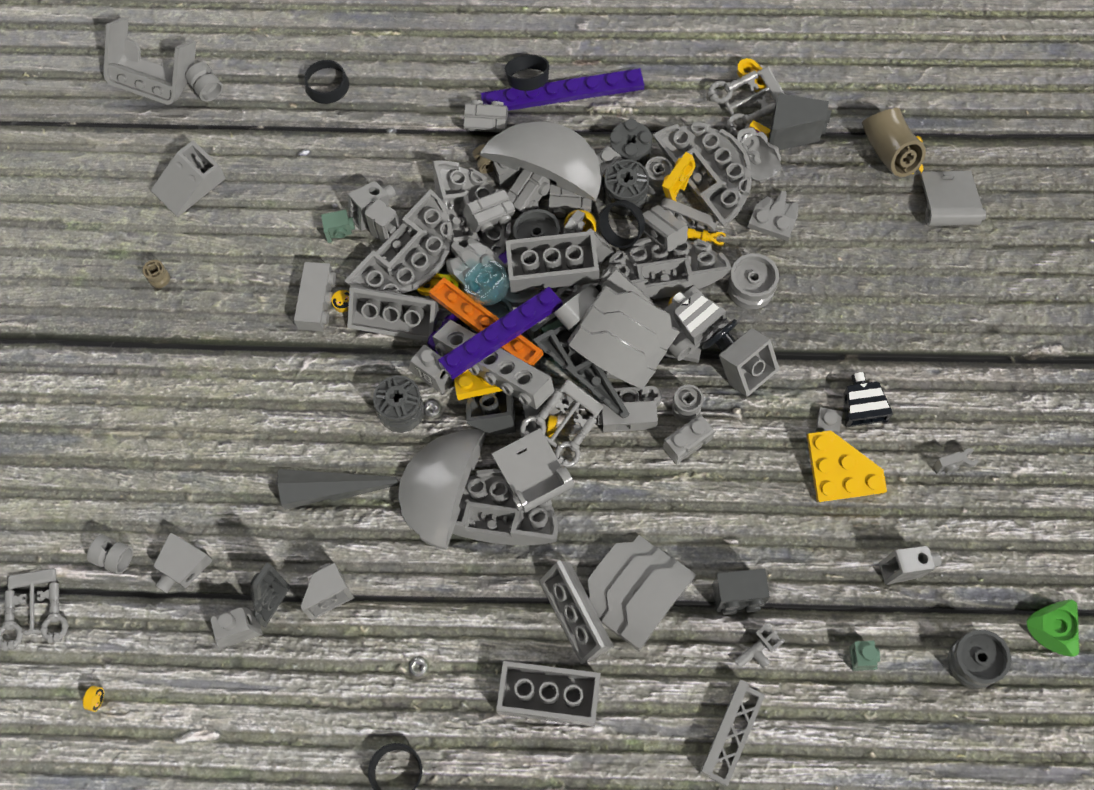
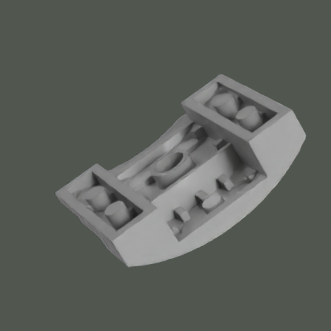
[567,285,680,389]
[588,535,696,652]

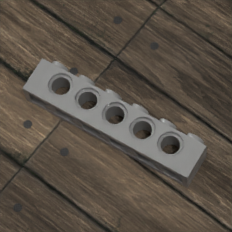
[432,320,554,410]

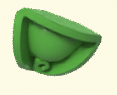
[1027,599,1079,657]

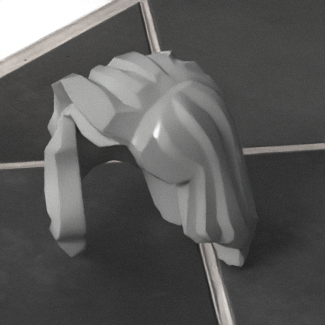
[737,127,782,183]

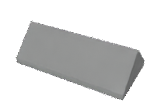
[347,286,440,341]
[539,560,614,665]

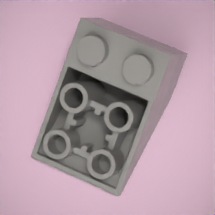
[151,140,226,218]

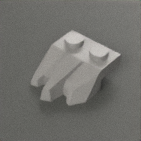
[748,191,799,241]
[446,238,505,295]

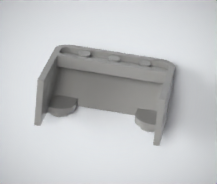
[104,18,196,105]

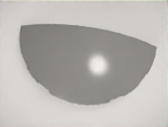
[480,121,601,202]
[653,122,752,227]
[433,160,511,258]
[344,189,452,294]
[601,237,732,299]
[398,429,487,550]
[452,469,558,545]

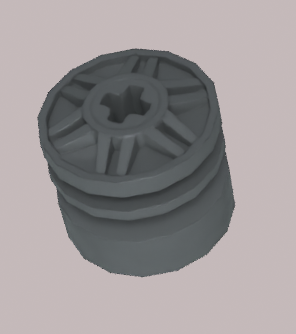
[604,159,649,216]
[373,375,425,433]

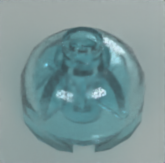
[464,260,510,306]

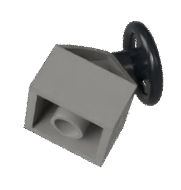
[702,319,780,397]

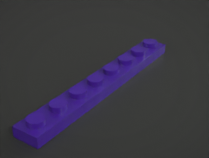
[481,68,644,111]

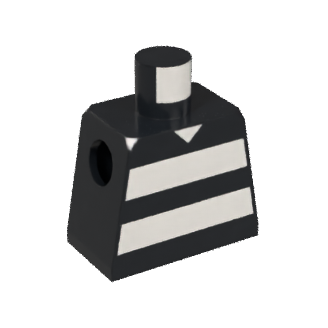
[844,372,893,428]

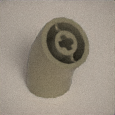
[861,108,926,177]

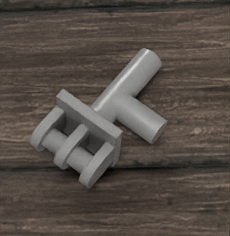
[735,622,785,669]

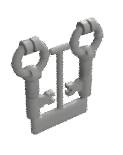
[707,67,785,136]
[520,379,603,468]
[0,568,69,651]

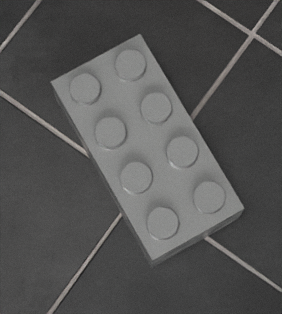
[505,231,600,292]
[496,661,601,727]

